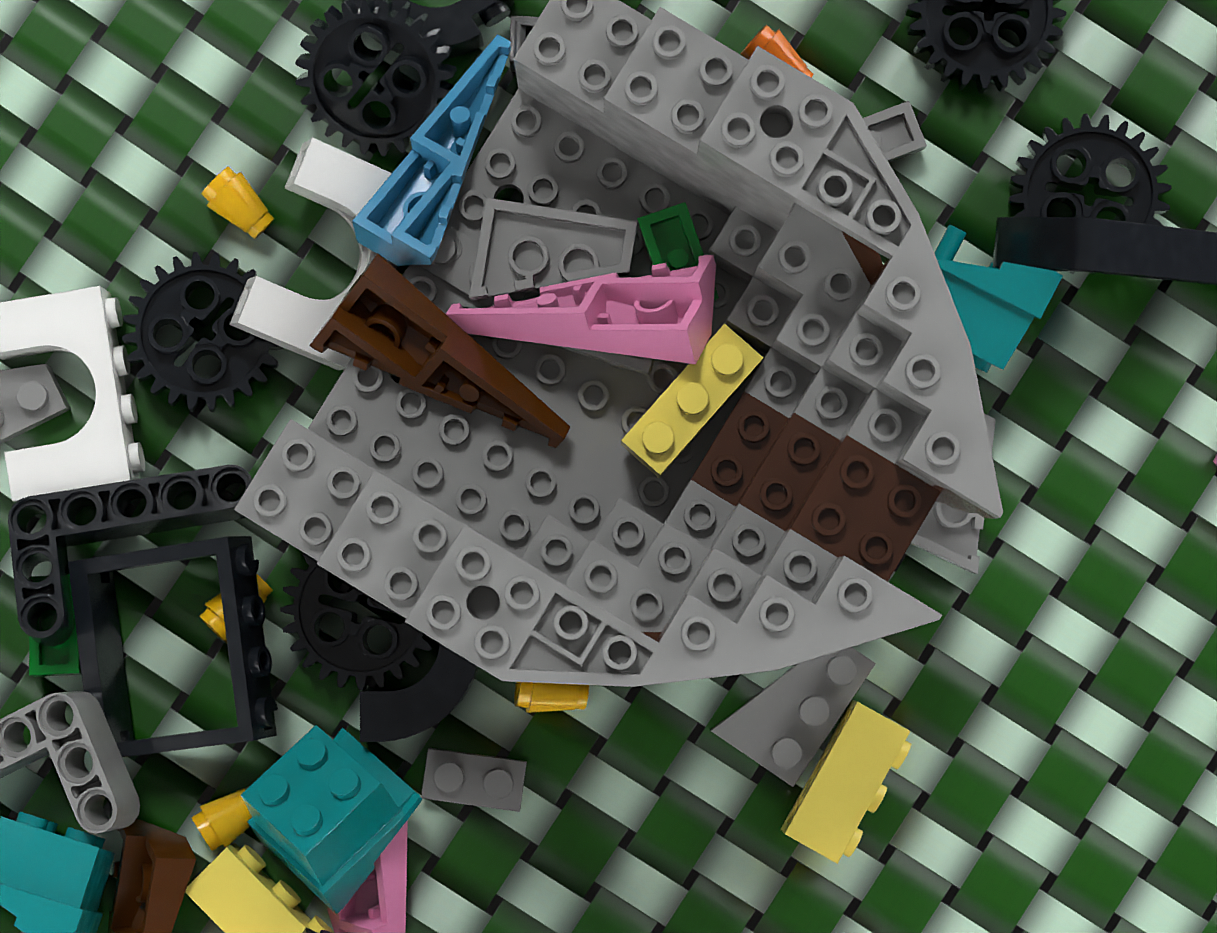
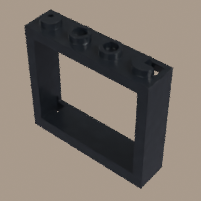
[68,536,278,761]

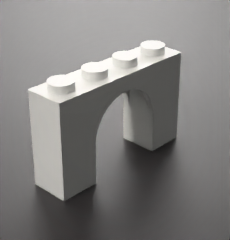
[229,137,397,370]
[0,286,145,502]

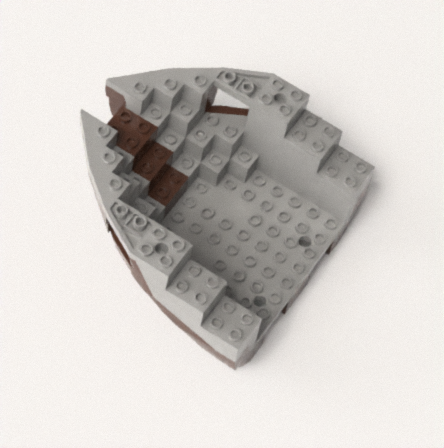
[234,0,1003,687]

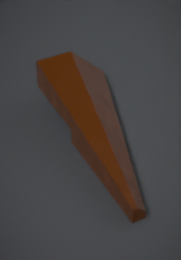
[309,253,570,448]
[108,818,196,933]

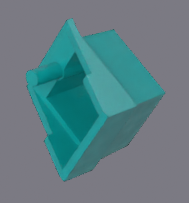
[934,225,1063,373]
[241,725,422,915]
[0,811,115,933]

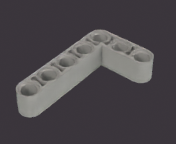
[0,691,140,834]

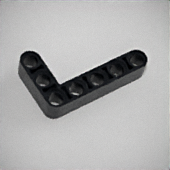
[993,217,1217,285]
[8,465,253,647]

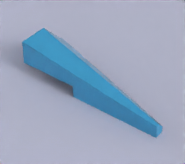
[352,34,512,266]

